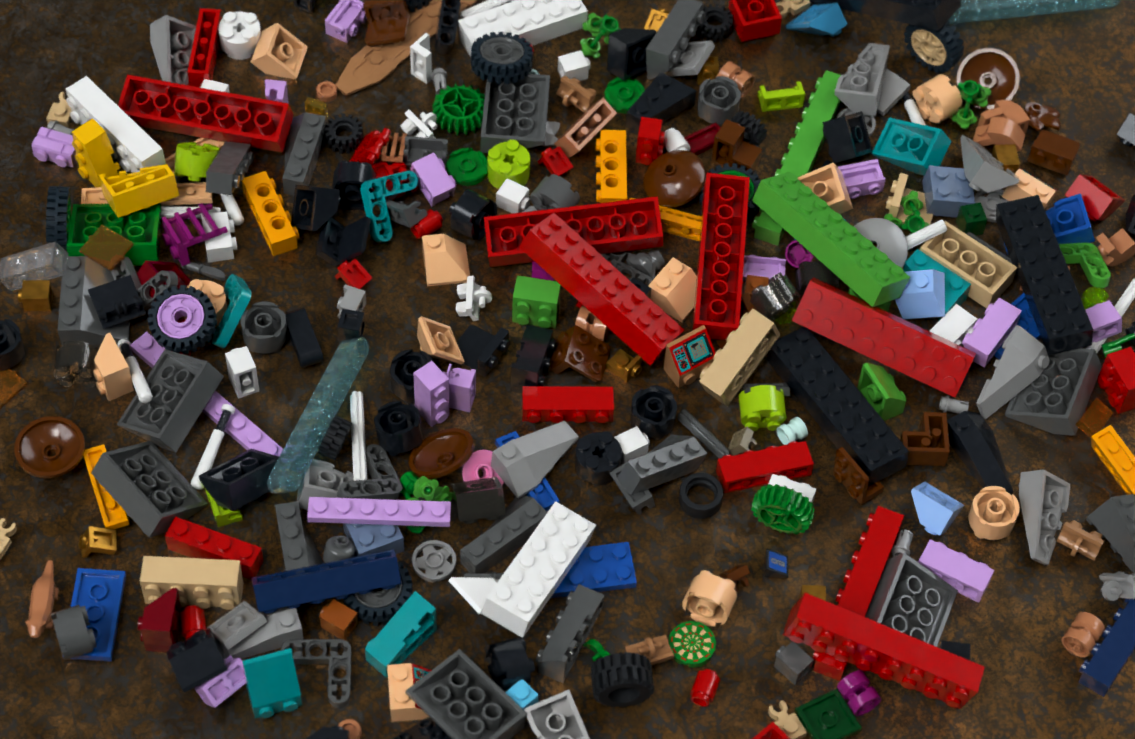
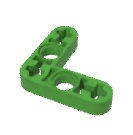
[1059,243,1111,288]

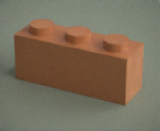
[554,98,617,159]

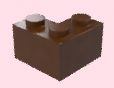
[711,119,762,173]
[900,412,950,466]

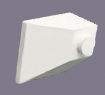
[449,577,500,614]

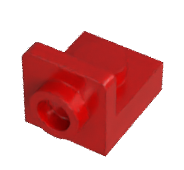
[537,146,573,176]
[334,258,372,289]

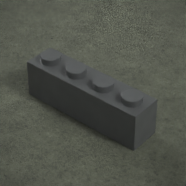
[206,141,254,195]

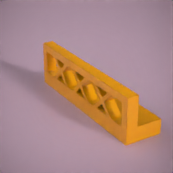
[629,198,701,241]
[1091,425,1135,495]

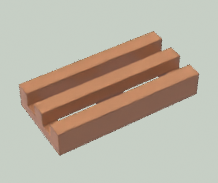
[381,133,407,163]

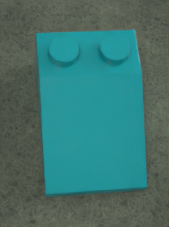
[871,117,952,176]
[242,648,302,719]

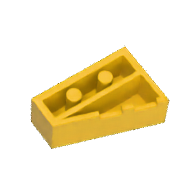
[72,118,120,188]
[98,164,179,218]

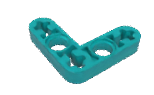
[360,171,418,242]
[212,274,252,348]

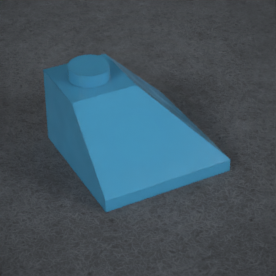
[785,3,847,36]

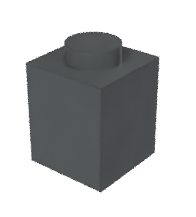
[774,641,814,685]

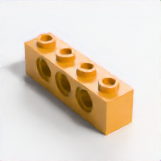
[596,130,627,203]
[242,171,300,256]

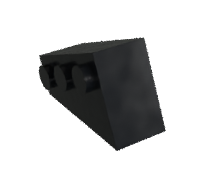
[626,72,696,134]
[511,325,556,394]

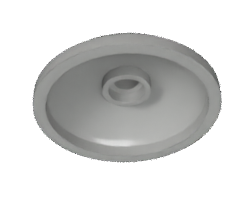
[854,218,908,268]

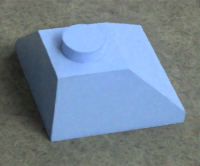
[911,482,964,535]

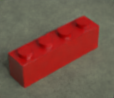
[187,8,222,88]
[522,386,614,423]
[716,441,814,494]
[165,517,264,580]

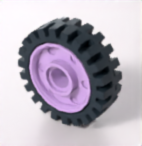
[147,285,217,354]

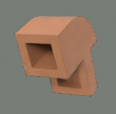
[978,100,1030,133]
[973,117,1025,151]
[1096,228,1135,267]

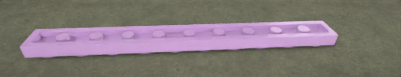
[130,332,303,484]

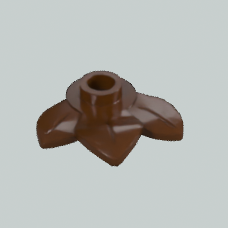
[1024,102,1061,131]

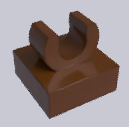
[719,565,750,592]

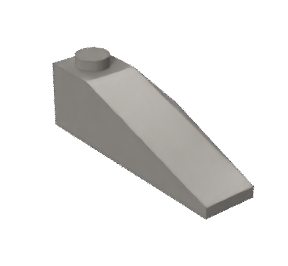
[960,135,1019,192]
[524,689,590,739]

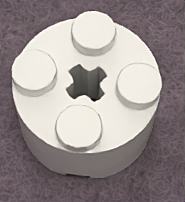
[218,12,261,60]

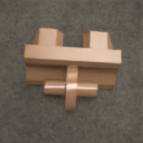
[557,76,597,113]
[1057,520,1104,561]
[625,635,674,665]

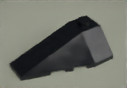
[947,411,1014,495]

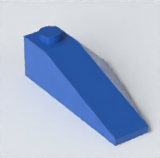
[1004,194,1095,254]

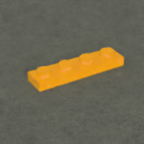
[83,444,129,530]

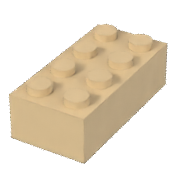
[920,221,1017,308]
[699,308,780,407]
[140,556,244,610]

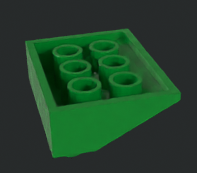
[67,203,161,266]

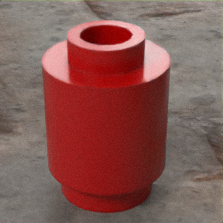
[410,209,443,239]
[180,605,207,640]
[690,669,720,707]

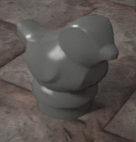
[626,250,665,279]

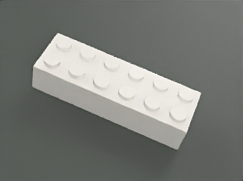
[458,0,588,57]
[66,76,166,173]
[481,501,596,638]

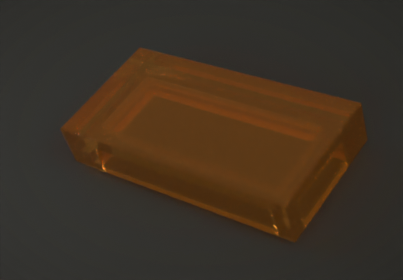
[1075,398,1114,438]

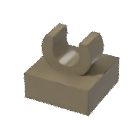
[728,427,757,456]

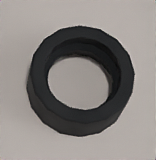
[679,472,723,519]

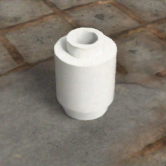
[663,128,690,152]

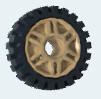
[904,21,964,73]

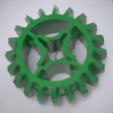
[432,83,489,136]
[751,484,815,535]

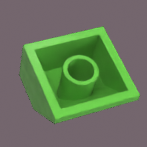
[857,363,906,421]

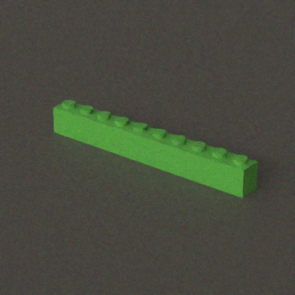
[752,70,842,246]

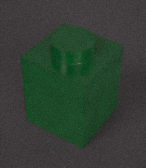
[956,202,987,236]

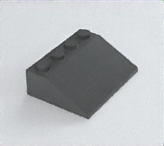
[480,74,550,153]
[57,256,130,345]
[1005,348,1102,436]
[117,349,224,453]
[91,441,208,538]
[865,553,958,647]
[405,649,527,739]

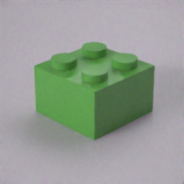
[512,275,561,329]

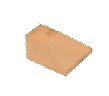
[422,234,470,287]
[417,316,465,364]

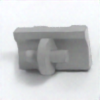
[1099,571,1135,601]

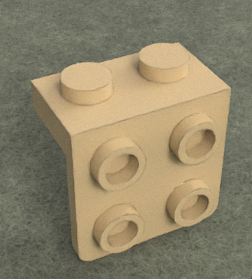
[886,173,933,225]

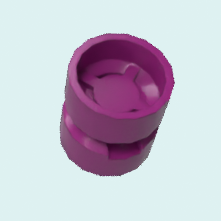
[785,240,813,268]
[837,670,882,716]

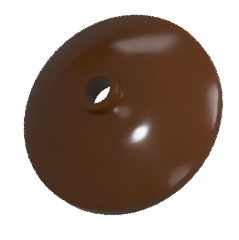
[957,48,1020,110]
[643,150,706,207]
[14,416,85,478]
[409,428,475,479]

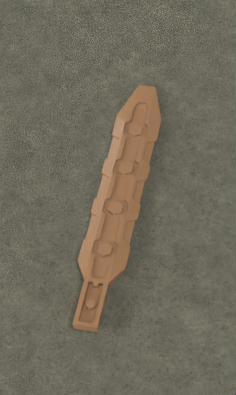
[336,0,478,96]

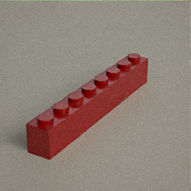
[812,506,904,681]

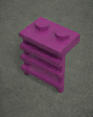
[161,203,228,266]

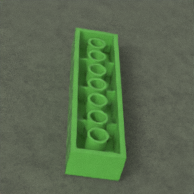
[752,172,910,307]

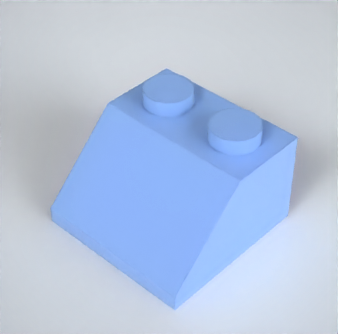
[895,269,945,320]

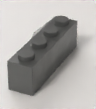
[646,0,705,80]
[282,112,326,196]
[617,434,708,495]
[1086,494,1135,573]
[460,495,547,574]
[275,501,324,571]
[535,584,605,684]

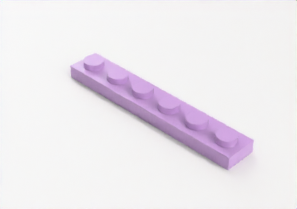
[307,497,451,527]

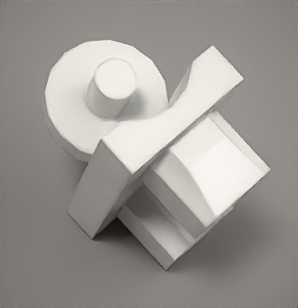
[400,110,437,138]
[456,275,492,321]

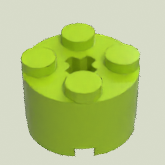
[487,139,530,189]
[174,142,219,181]
[738,385,787,431]

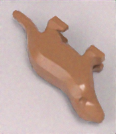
[25,560,59,638]

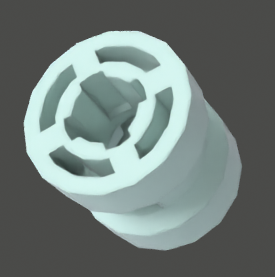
[776,417,808,445]

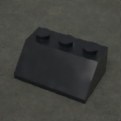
[199,448,286,511]

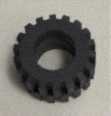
[591,652,654,707]

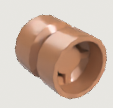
[716,61,755,99]
[575,306,609,341]
[1061,612,1105,657]

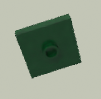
[794,688,862,739]

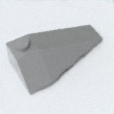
[150,15,196,85]
[834,43,890,116]
[976,325,1050,419]
[491,421,579,499]
[297,457,375,510]
[1019,469,1070,565]
[219,607,303,659]

